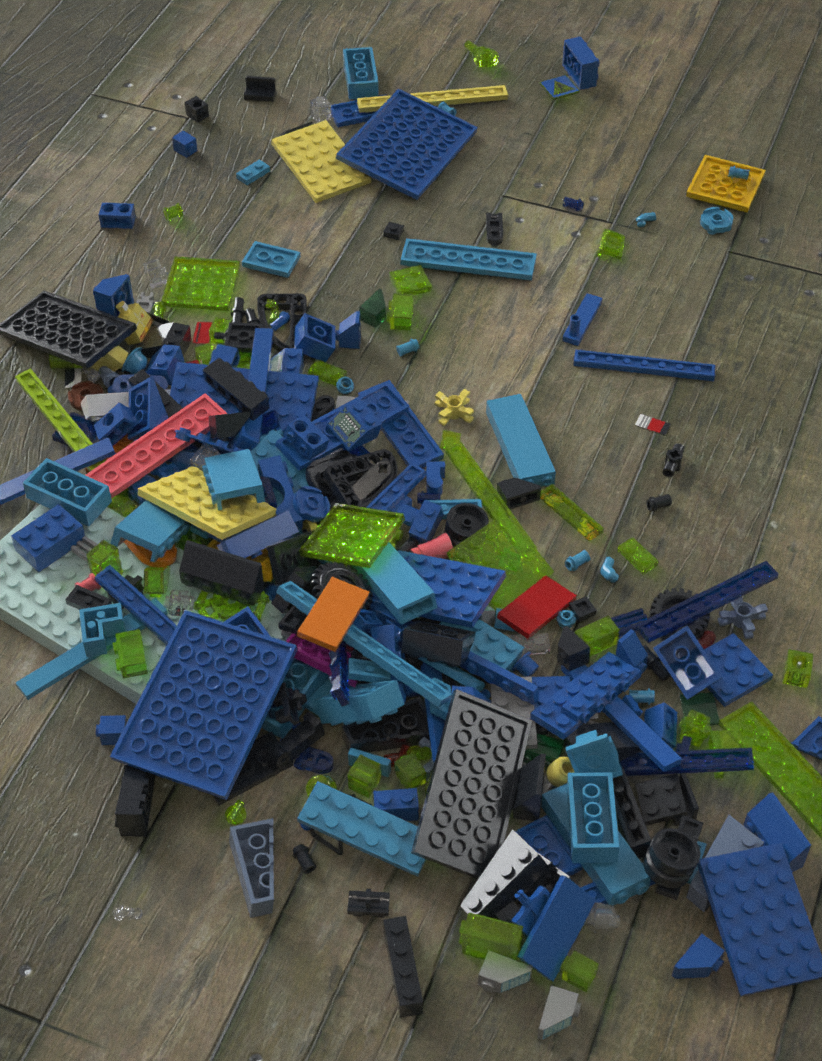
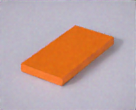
[297,577,370,652]

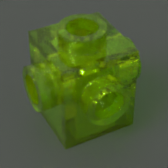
[679,709,712,748]

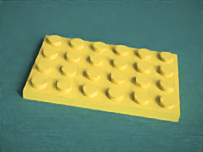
[271,120,371,203]
[138,467,277,540]

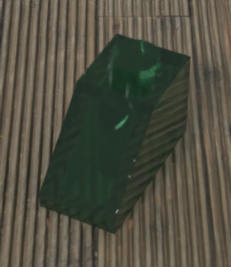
[359,288,387,328]

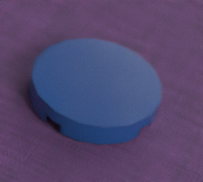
[293,486,330,522]

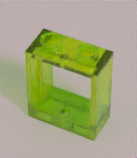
[459,912,523,961]

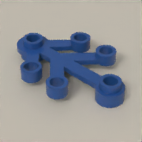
[175,427,244,453]

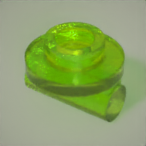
[225,800,247,825]

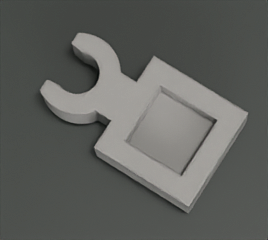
[136,292,154,314]

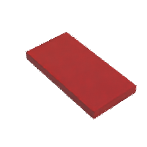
[497,575,577,639]

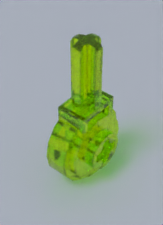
[464,40,498,67]

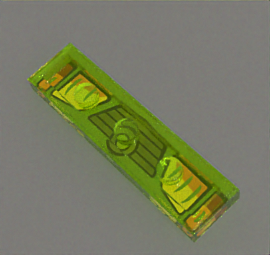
[540,484,604,542]

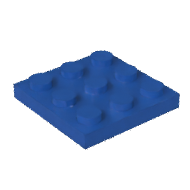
[704,633,773,707]

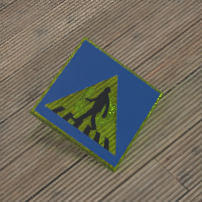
[539,75,580,100]

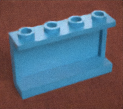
[202,449,265,511]
[110,500,190,562]

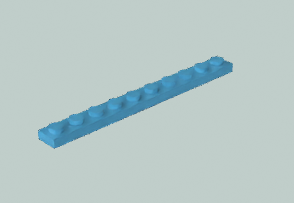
[276,581,452,707]

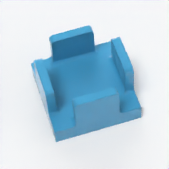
[566,730,623,778]

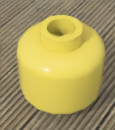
[546,757,575,787]

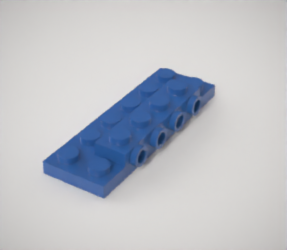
[530,652,642,740]

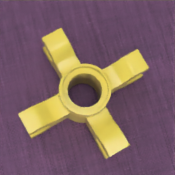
[435,389,474,426]

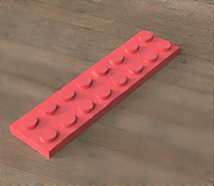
[85,393,227,499]

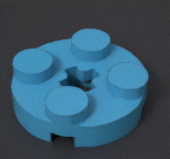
[700,207,733,235]

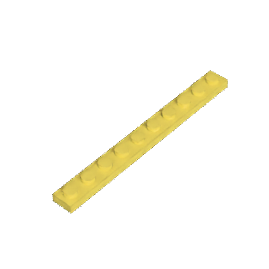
[357,85,508,113]

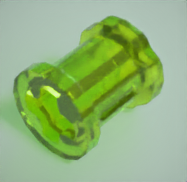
[163,203,183,221]

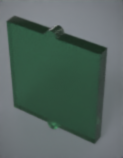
[679,692,720,728]

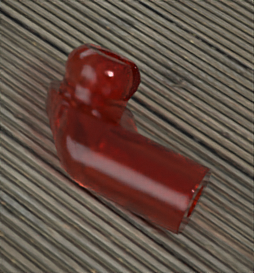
[698,630,716,649]

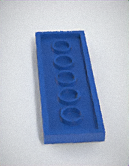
[358,380,444,468]

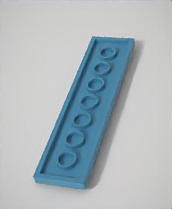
[400,238,537,280]

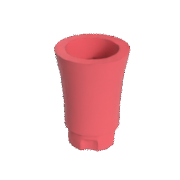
[410,532,455,559]

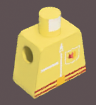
[116,301,154,345]

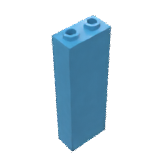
[486,394,556,487]
[346,533,437,624]
[541,783,650,907]

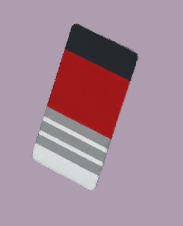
[635,414,671,435]

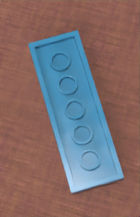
[297,781,426,877]

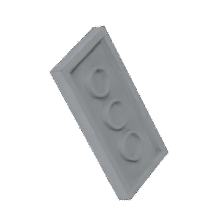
[490,676,537,749]

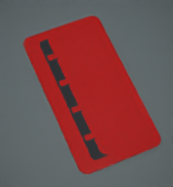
[193,322,213,344]

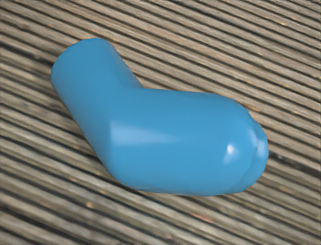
[636,212,656,227]
[600,557,619,583]

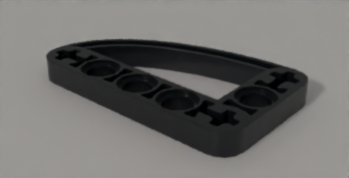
[257,293,307,355]
[323,449,398,515]

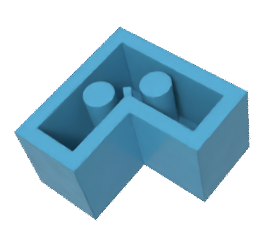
[79,603,126,657]

